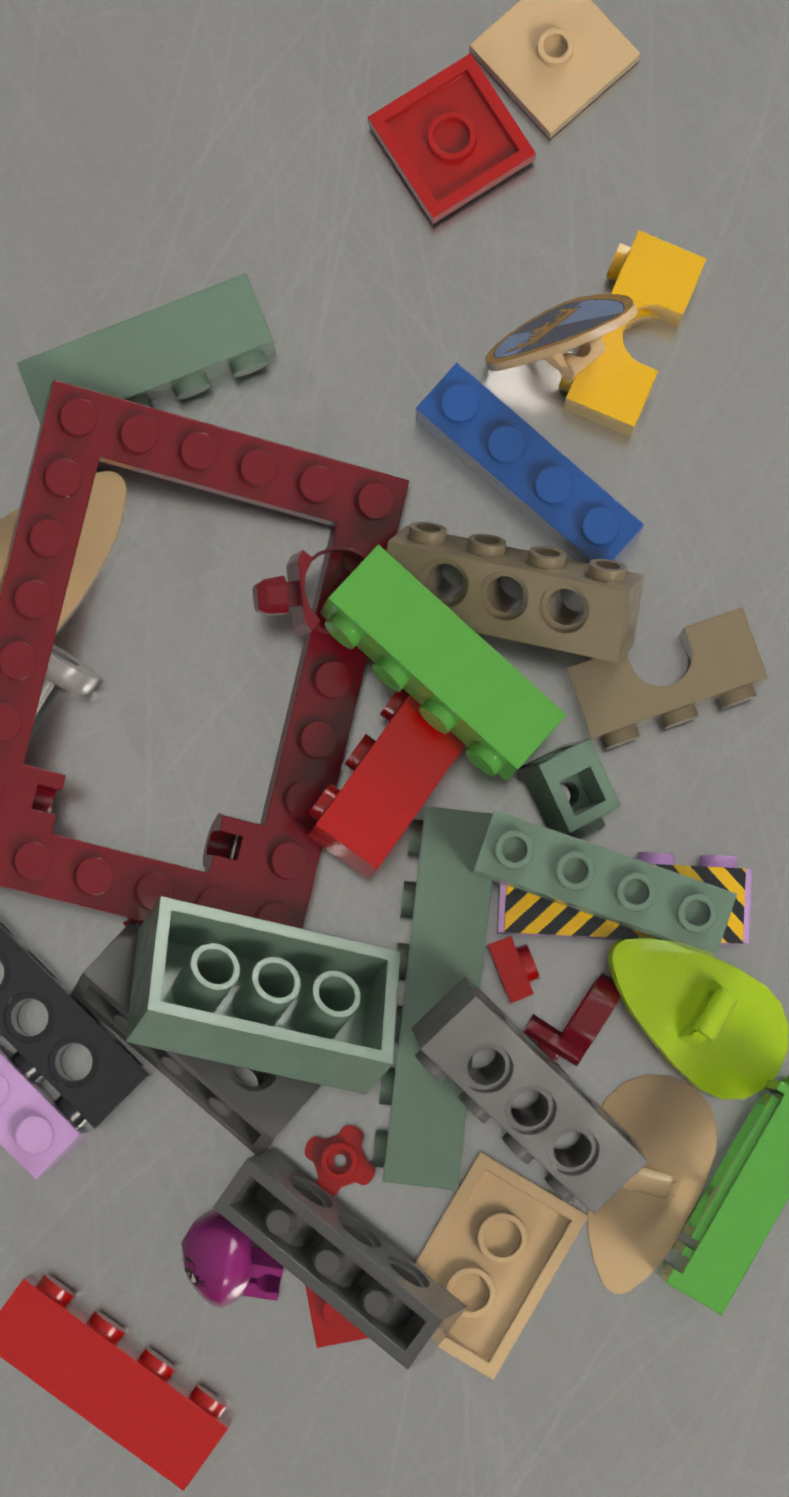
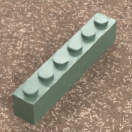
[372,806,493,1191]

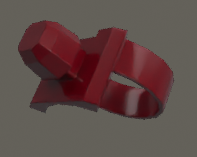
[252,546,367,637]
[524,972,621,1067]

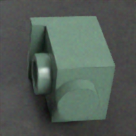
[516,739,621,839]

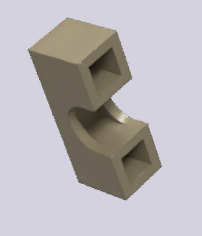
[564,607,768,749]

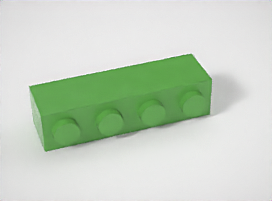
[320,544,567,781]

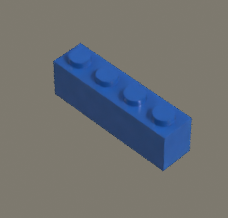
[416,362,644,563]

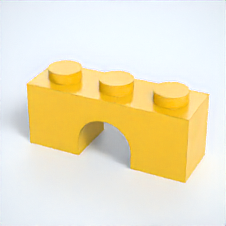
[558,230,706,438]

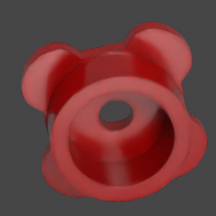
[305,1125,375,1196]

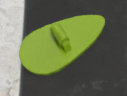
[608,937,789,1099]

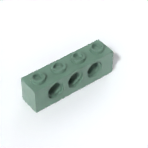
[472,809,737,956]

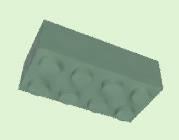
[125,896,400,1095]

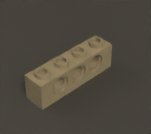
[387,522,644,663]

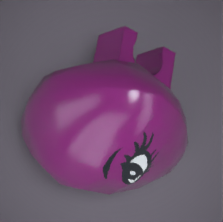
[181,1209,284,1308]

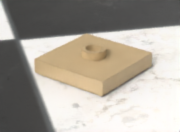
[469,0,641,139]

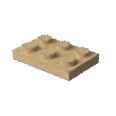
[415,1151,588,1380]

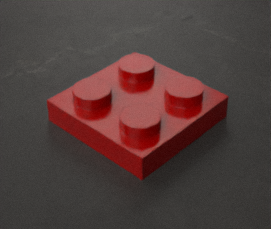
[368,53,536,224]

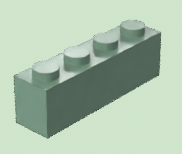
[16,273,276,424]

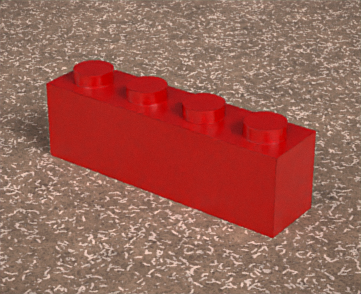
[308,689,466,879]
[0,1273,232,1491]

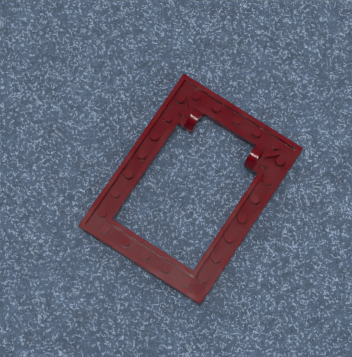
[0,380,410,929]

